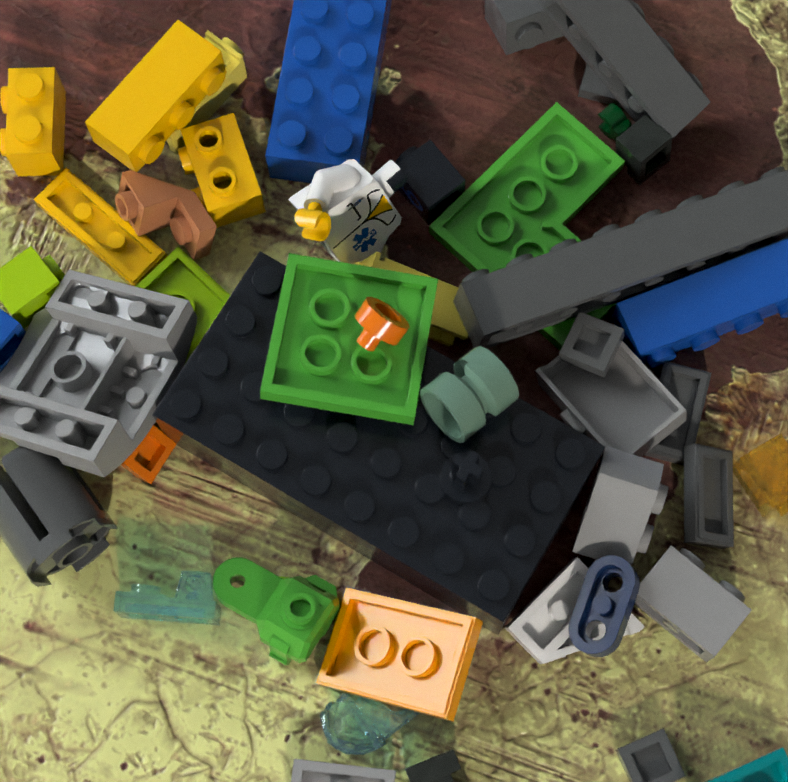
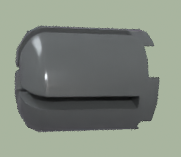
[0,446,118,587]

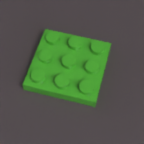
[260,253,438,425]

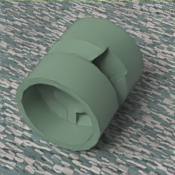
[420,346,519,443]

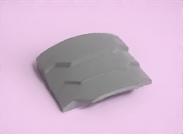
[0,270,198,477]

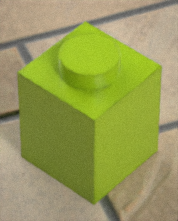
[0,246,65,328]

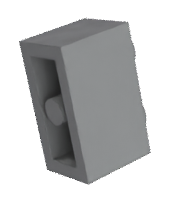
[572,446,669,565]
[635,545,751,662]

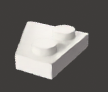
[505,557,645,664]

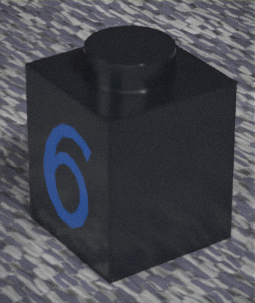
[395,140,466,225]

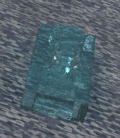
[113,571,222,626]

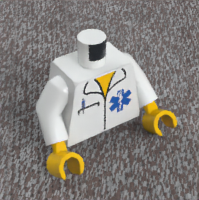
[288,159,409,264]

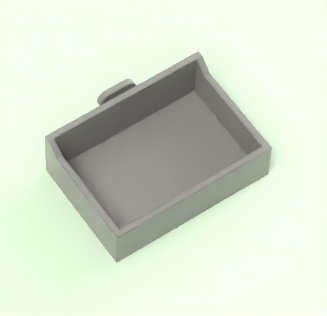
[535,341,686,457]

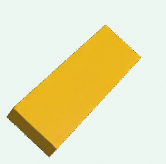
[34,167,167,286]

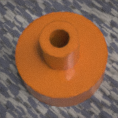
[355,297,410,352]

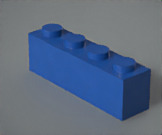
[611,238,788,368]

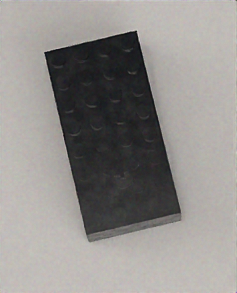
[152,251,605,635]

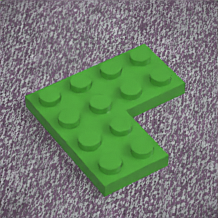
[429,102,625,350]

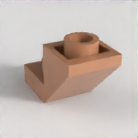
[115,170,217,260]

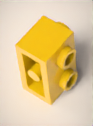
[0,67,66,176]
[177,113,266,228]

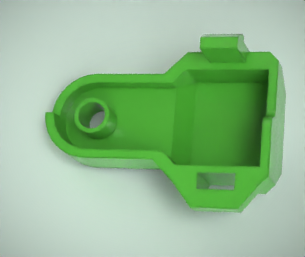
[213,557,340,666]

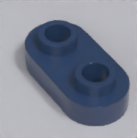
[568,555,640,657]

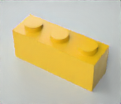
[85,20,227,172]

